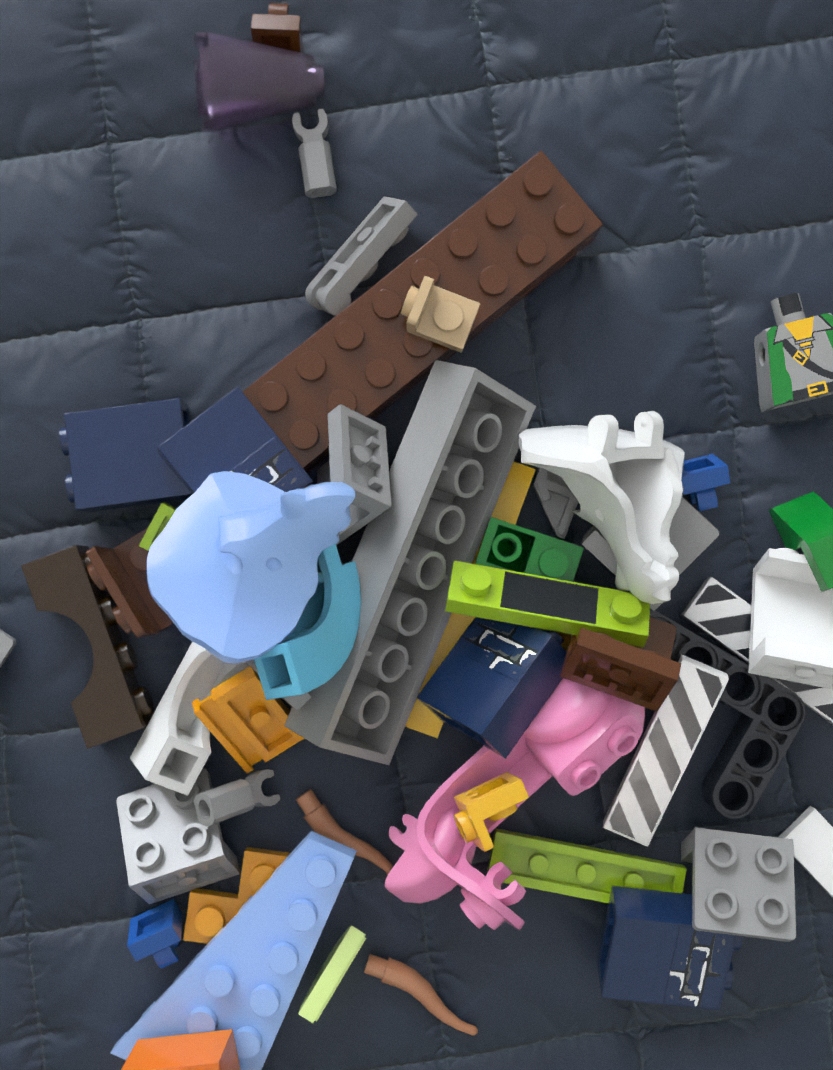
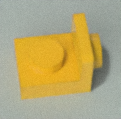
[453,772,529,852]

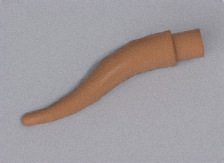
[295,789,393,875]
[363,954,478,1036]

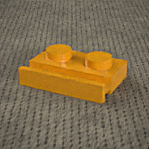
[192,666,305,774]

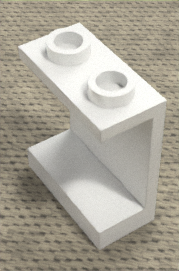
[748,548,833,689]

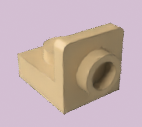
[401,276,480,353]

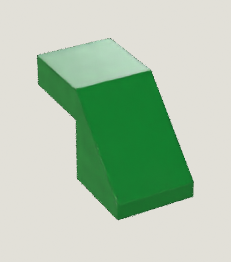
[769,491,833,592]

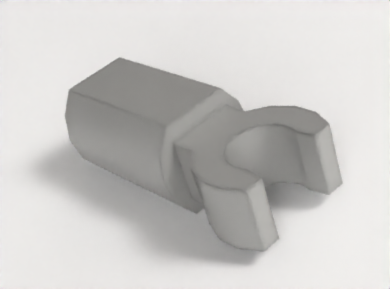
[292,109,337,198]
[194,769,280,826]

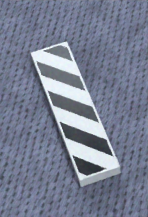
[681,577,833,725]
[603,654,729,847]

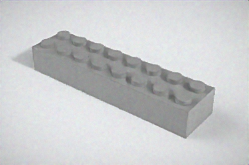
[284,360,536,765]

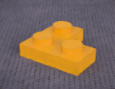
[183,847,290,944]

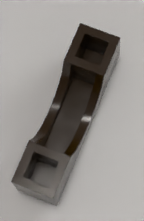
[21,545,154,749]

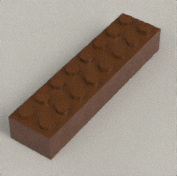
[243,150,603,474]

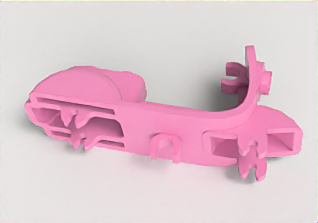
[385,678,645,930]

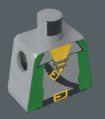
[754,293,833,413]

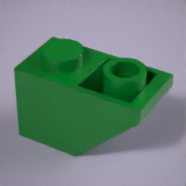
[475,517,584,582]

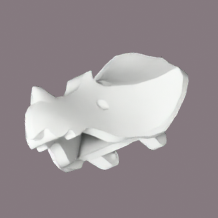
[519,411,685,604]

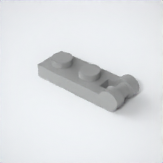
[305,196,418,316]

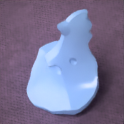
[147,471,355,663]

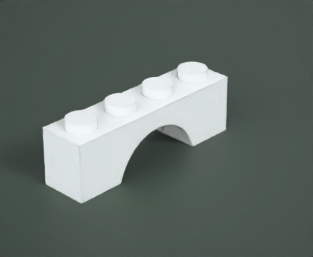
[130,642,250,796]

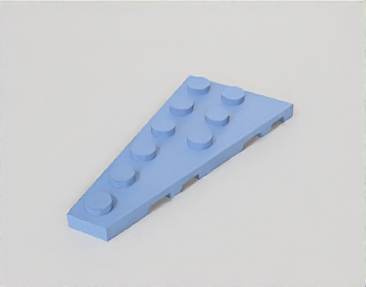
[110,831,357,1070]

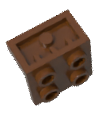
[86,528,174,638]
[560,617,681,711]

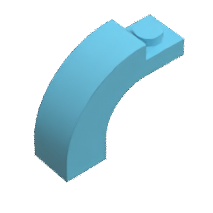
[254,544,361,700]

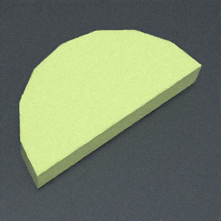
[298,925,366,1023]

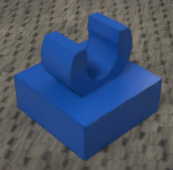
[681,454,731,512]
[127,899,182,969]

